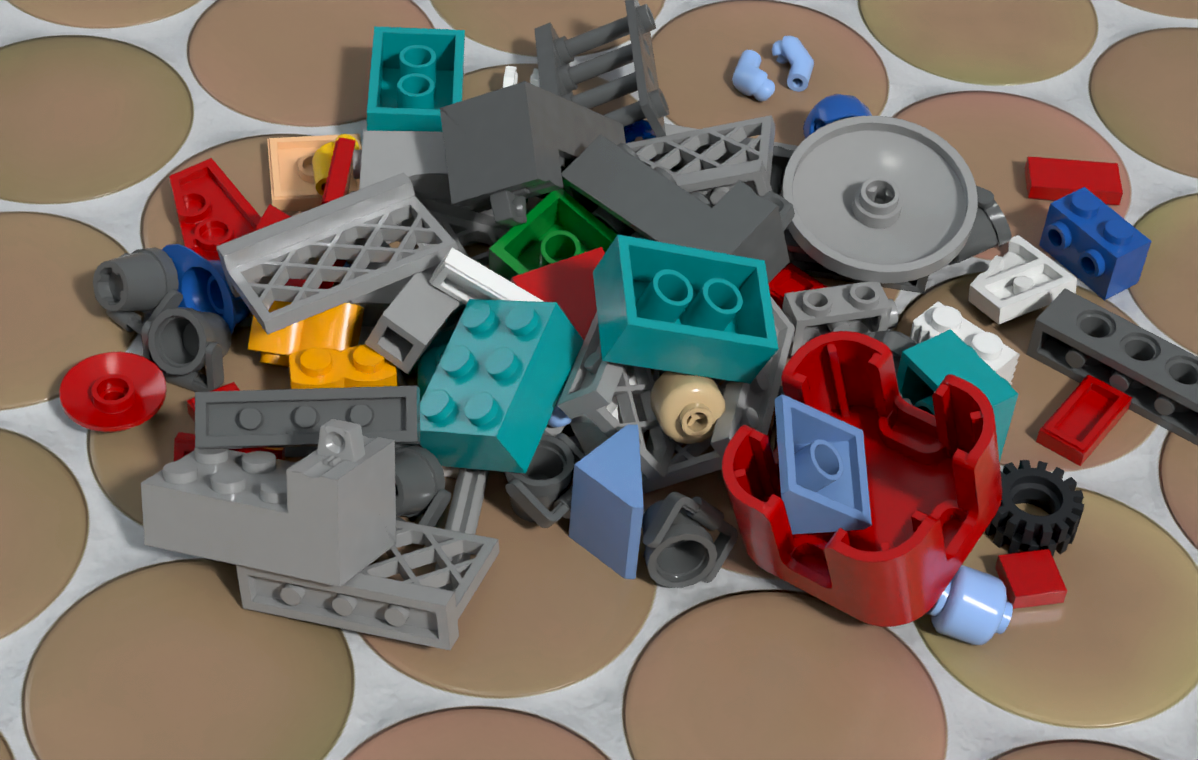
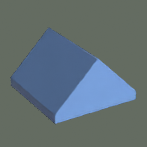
[775,394,872,535]
[569,424,644,579]

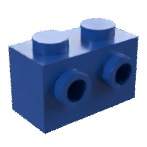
[1039,187,1151,300]

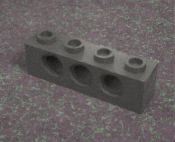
[1026,288,1198,446]

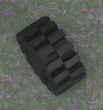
[985,460,1084,556]

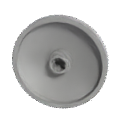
[781,116,978,284]

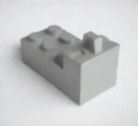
[141,419,396,587]

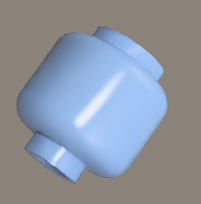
[926,565,1013,645]

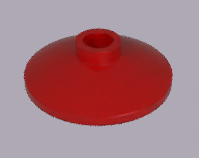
[59,352,167,432]

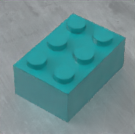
[367,26,465,132]
[593,235,779,384]
[420,299,584,474]

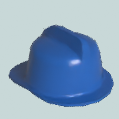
[161,244,251,336]

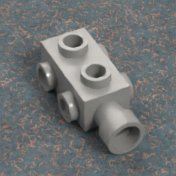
[782,281,898,356]

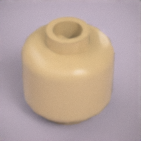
[650,371,725,444]

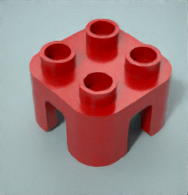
[722,331,1002,627]

